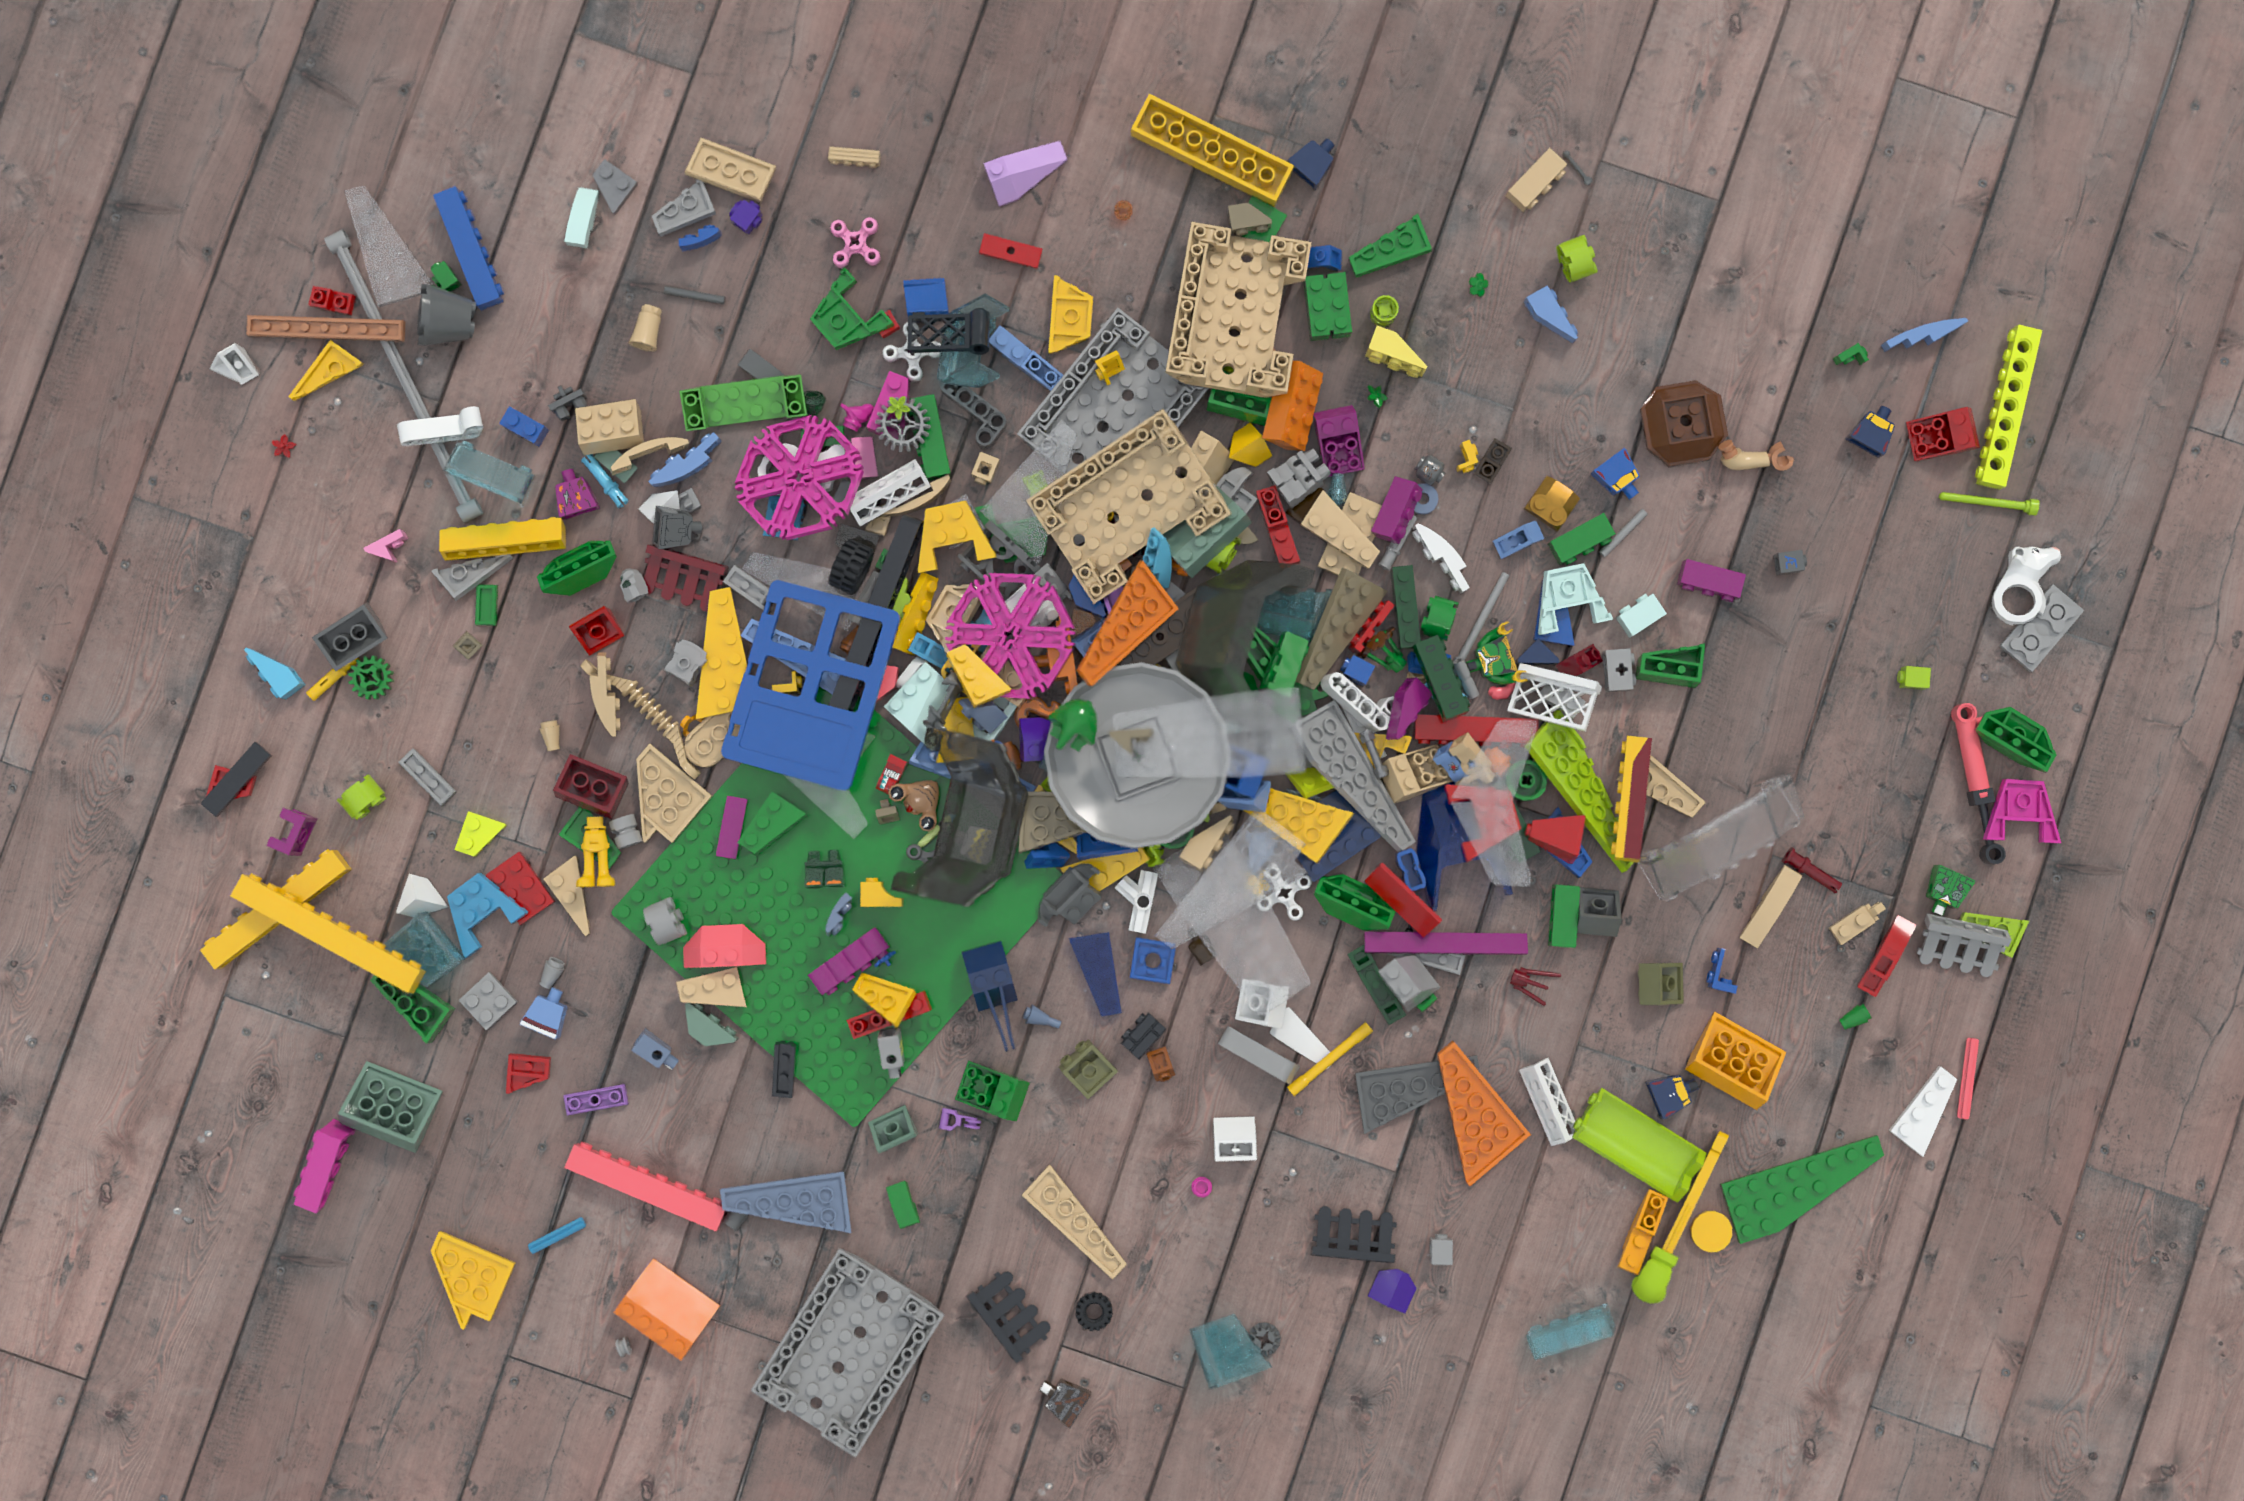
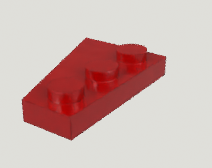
[1348,600,1395,653]

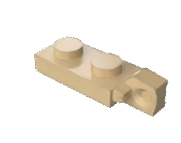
[1829,902,1886,945]

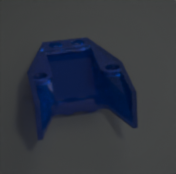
[1416,781,1513,911]

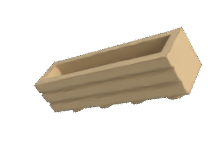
[828,147,881,168]

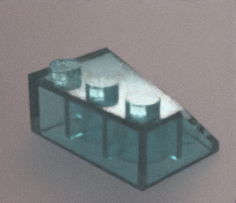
[1256,587,1333,642]
[384,912,466,987]
[1189,1314,1272,1389]

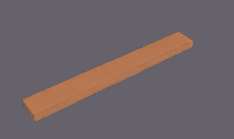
[246,315,406,342]

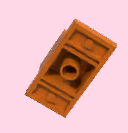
[1033,617,1078,695]

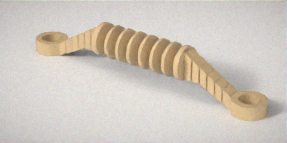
[580,659,701,779]

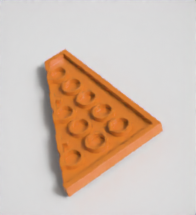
[1437,1040,1531,1186]

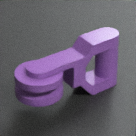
[939,1108,981,1131]

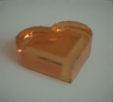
[1071,609,1095,634]

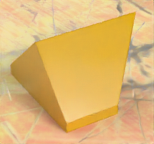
[1228,423,1272,468]

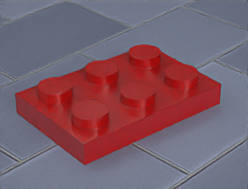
[486,852,555,925]

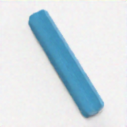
[528,1217,586,1254]

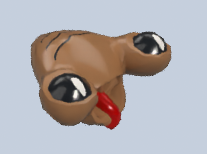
[888,780,939,832]

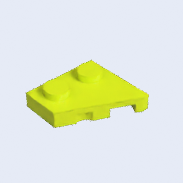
[1285,767,1334,799]
[455,811,507,857]

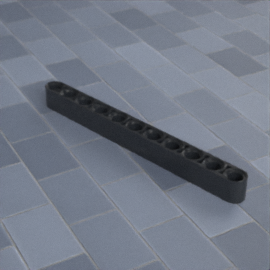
[829,514,924,712]

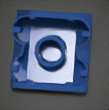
[903,278,949,315]

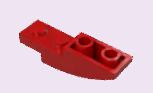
[1256,485,1300,569]
[1857,914,1916,997]
[847,991,932,1039]

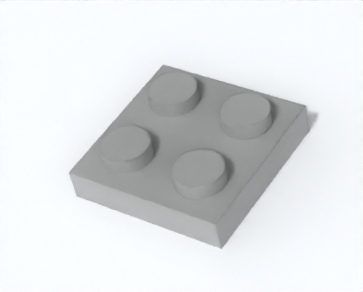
[459,972,518,1030]

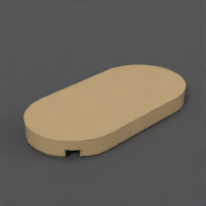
[684,712,741,767]

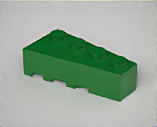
[370,975,456,1044]

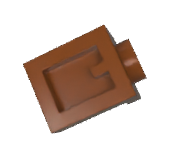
[1146,1046,1175,1082]

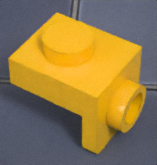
[1095,350,1125,386]
[1456,440,1478,473]
[772,671,802,695]

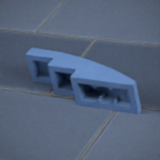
[1881,318,1968,352]

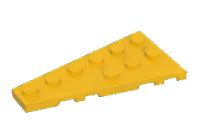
[696,587,747,720]
[1243,788,1354,864]

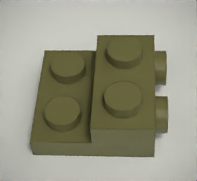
[1058,1039,1118,1099]

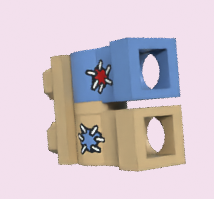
[1433,733,1494,787]

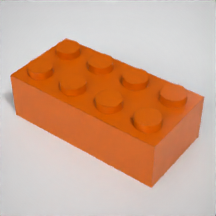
[1262,360,1323,451]

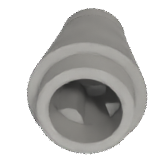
[539,957,565,989]

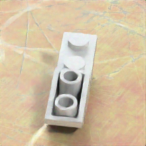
[1412,523,1470,594]

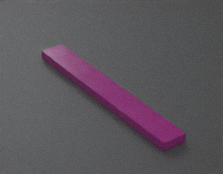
[1364,932,1528,955]

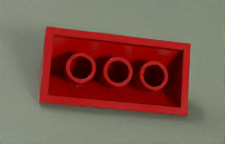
[1364,863,1442,938]

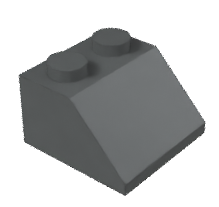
[1577,887,1622,937]

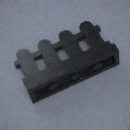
[1311,1206,1397,1263]
[966,1271,1050,1363]

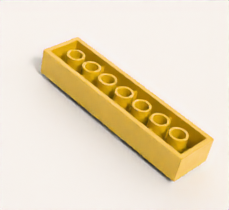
[1131,94,1294,207]

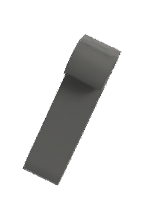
[939,375,1007,449]

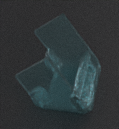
[937,294,1010,388]
[443,440,536,507]

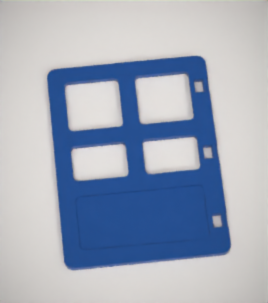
[721,580,900,791]

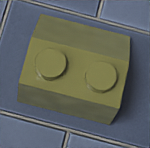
[1638,963,1684,1005]

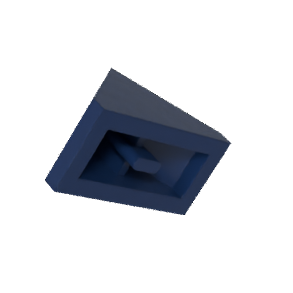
[1515,638,1559,665]

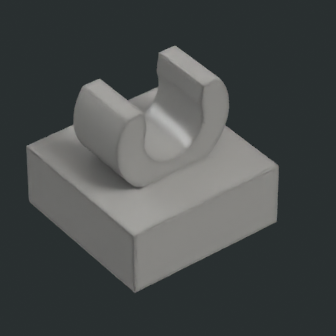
[678,488,702,514]

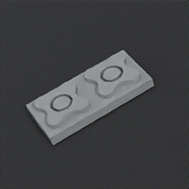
[1999,584,2084,672]

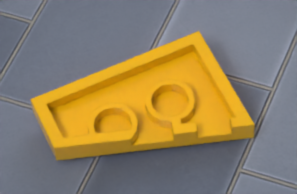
[946,645,1011,708]
[852,973,916,1028]

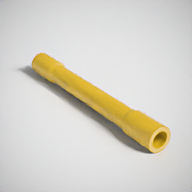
[1287,1022,1373,1096]

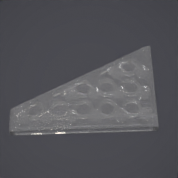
[980,420,1077,565]

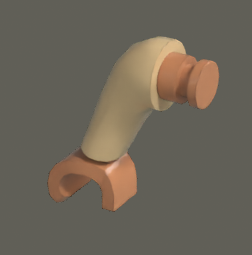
[1718,440,1794,471]

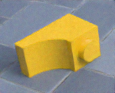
[861,878,904,907]

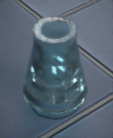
[1328,473,1348,505]

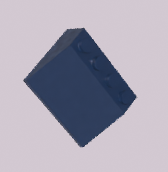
[1284,789,1382,882]

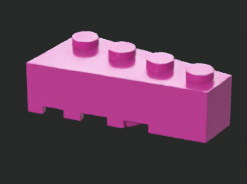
[293,1119,356,1214]

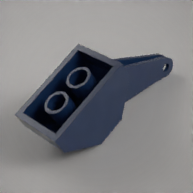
[962,940,1018,1052]

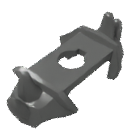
[923,670,964,735]

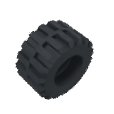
[829,538,873,595]

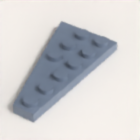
[720,1171,851,1233]

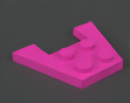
[1982,779,2061,844]

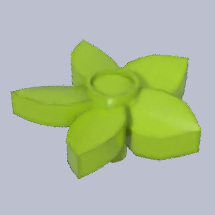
[886,396,911,420]

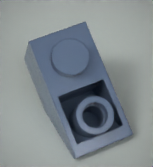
[959,698,1008,734]

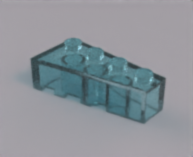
[1526,1303,1616,1360]

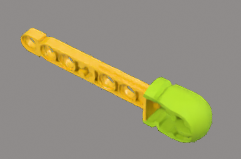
[1632,1131,1729,1304]

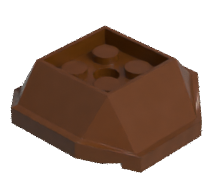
[1640,380,1728,467]

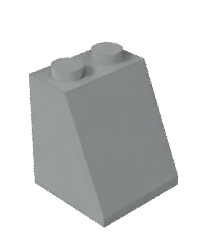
[1379,955,1441,1012]

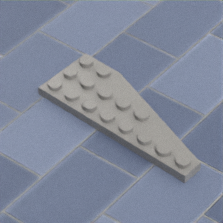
[1289,700,1416,852]

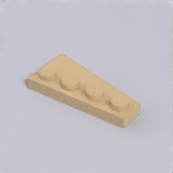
[1300,490,1380,569]
[1616,755,1705,818]

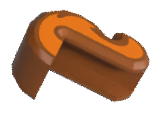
[1014,696,1061,728]

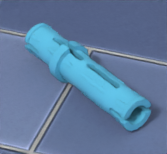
[581,454,629,508]

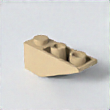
[1179,815,1235,872]

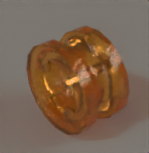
[1114,200,1132,221]

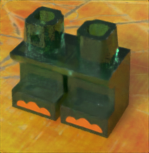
[804,850,846,889]

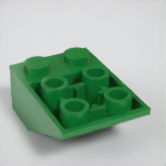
[955,1061,1030,1121]

